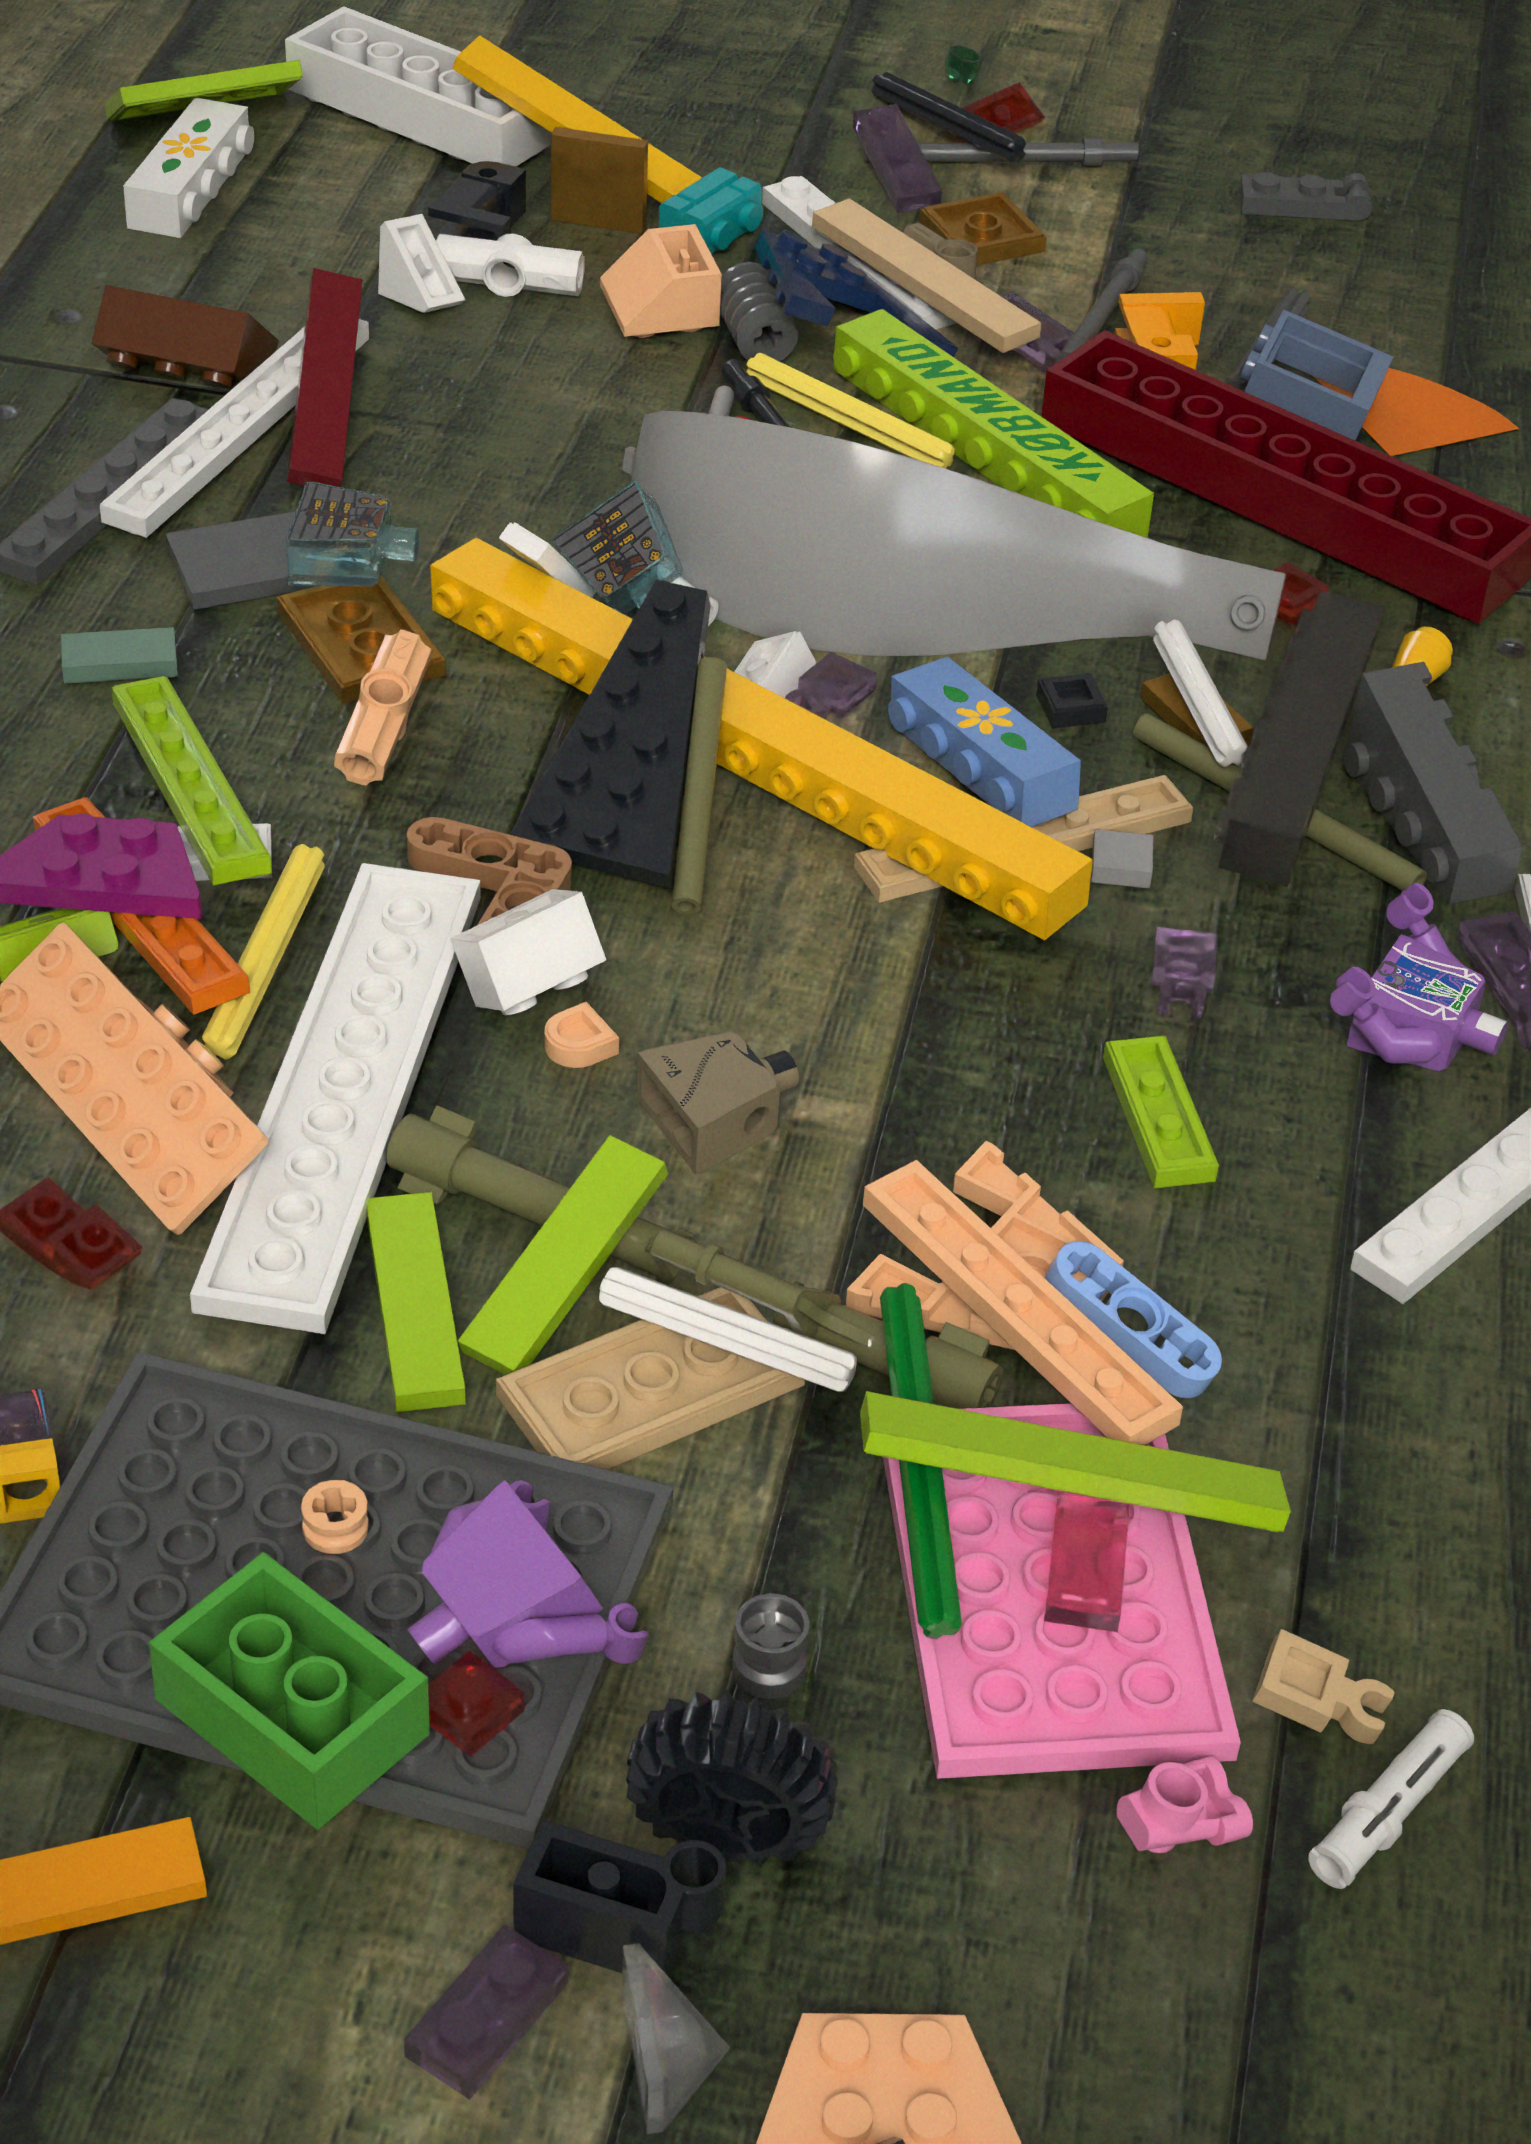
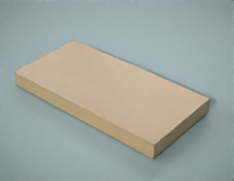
[496,1287,805,1470]

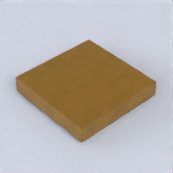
[551,127,648,234]
[919,192,1047,266]

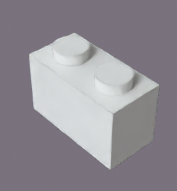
[450,889,606,1015]

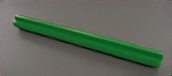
[880,1283,962,1639]

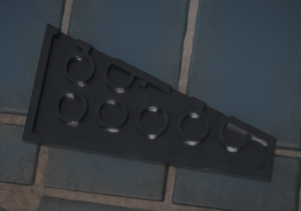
[510,579,711,890]

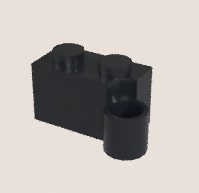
[513,1820,727,1987]

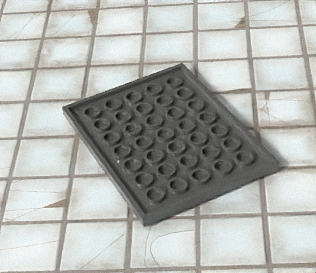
[0,1352,674,1849]

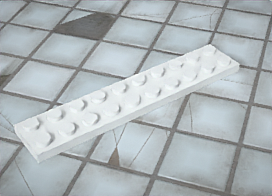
[190,863,481,1334]

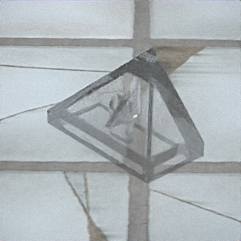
[622,1943,730,2134]

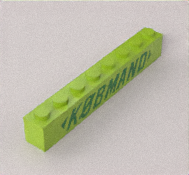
[833,309,1154,538]

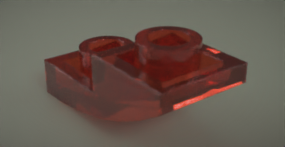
[0,1177,142,1290]

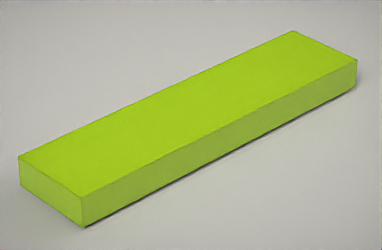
[458,1135,668,1375]
[367,1192,466,1412]

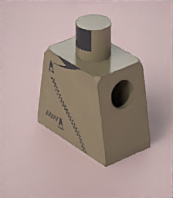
[637,1032,799,1174]

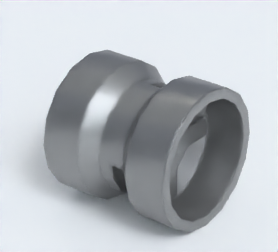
[732,1593,810,1699]

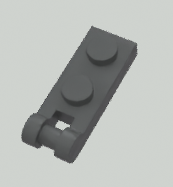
[1239,172,1372,221]

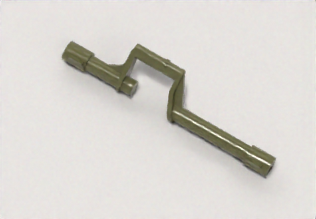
[386,1105,1003,1409]

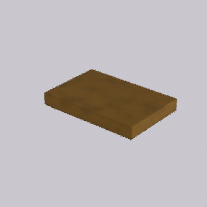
[277,570,446,704]

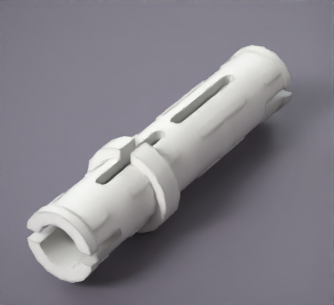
[1308,1709,1474,1889]

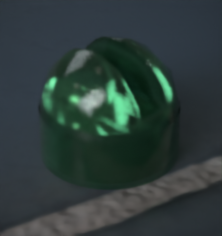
[945,46,983,84]

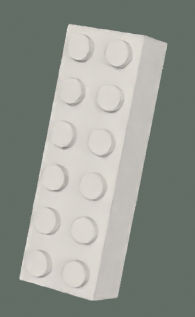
[285,6,552,167]

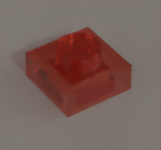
[1273,562,1329,624]
[428,1650,524,1757]

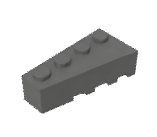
[1343,661,1523,905]

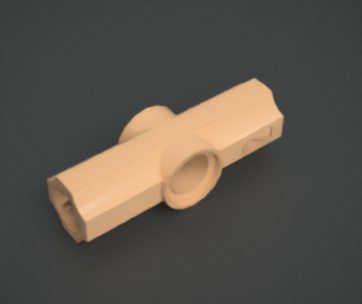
[334,629,432,786]

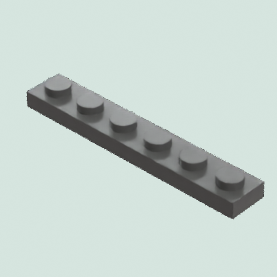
[0,398,208,586]

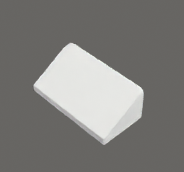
[734,631,816,702]

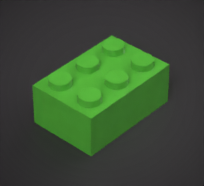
[149,1552,430,1830]

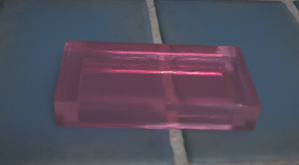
[1044,1493,1130,1632]

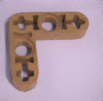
[406,817,572,925]

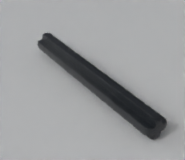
[871,72,1026,163]

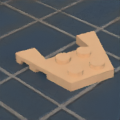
[846,1141,1124,1350]
[756,2013,1022,2144]

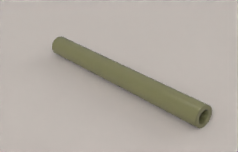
[671,657,727,915]

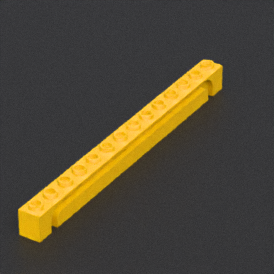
[430,538,1093,941]

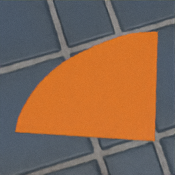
[1313,368,1520,456]

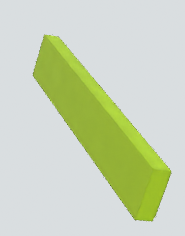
[111,676,272,886]
[860,1391,1291,1532]

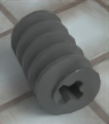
[720,262,798,361]

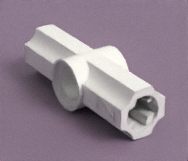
[436,234,585,297]

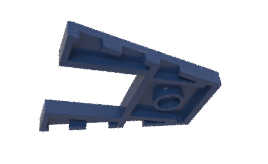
[754,230,958,357]

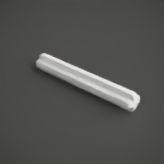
[1153,619,1247,767]
[599,1267,857,1392]

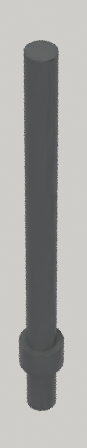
[864,138,1139,166]
[1056,249,1148,363]

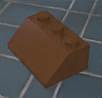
[91,285,279,389]

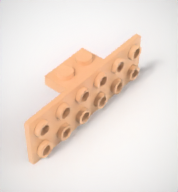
[0,923,269,1235]

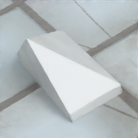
[378,214,465,313]

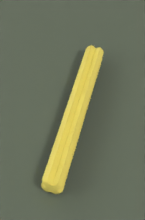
[746,353,955,469]
[202,844,325,1060]

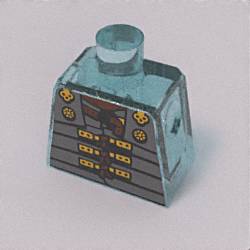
[551,480,683,614]
[286,481,419,586]

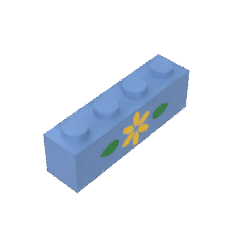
[888,656,1081,827]

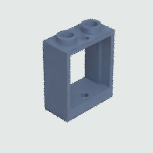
[1240,309,1393,440]

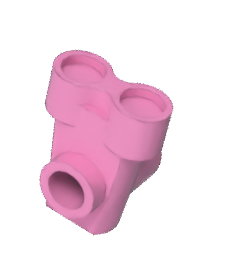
[1117,1756,1253,1853]

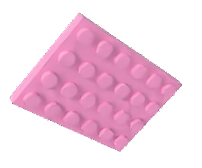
[883,1403,1241,1779]

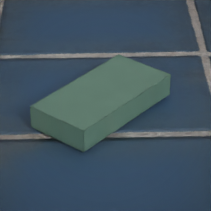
[61,627,178,684]

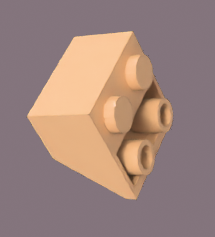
[600,224,722,338]

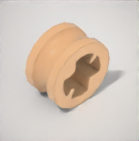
[301,1480,369,1554]

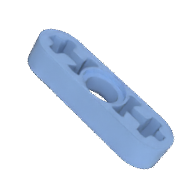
[1045,1241,1222,1398]

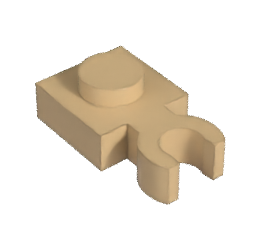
[1252,1629,1395,1744]

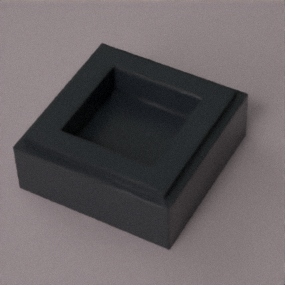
[1036,673,1108,729]

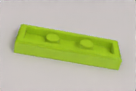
[1103,1036,1219,1189]

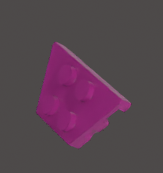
[0,814,203,919]

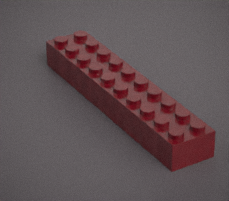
[1041,330,1531,624]

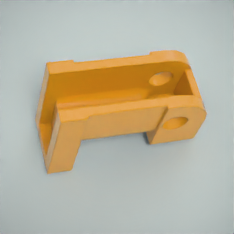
[1114,292,1205,370]

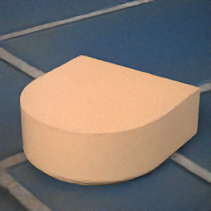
[544,1002,619,1068]

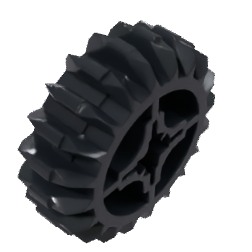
[626,1691,838,1866]

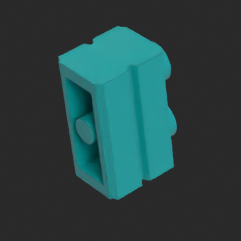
[659,167,763,255]

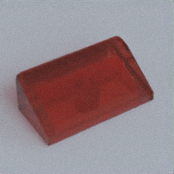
[956,82,1045,143]

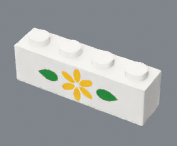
[123,98,254,238]

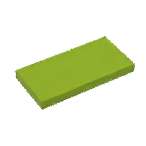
[104,60,303,121]

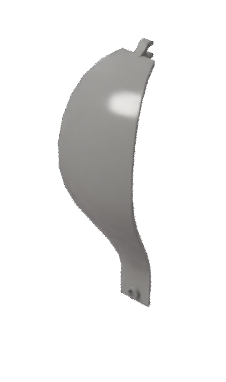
[622,411,1286,661]

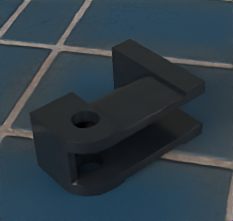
[428,161,526,265]

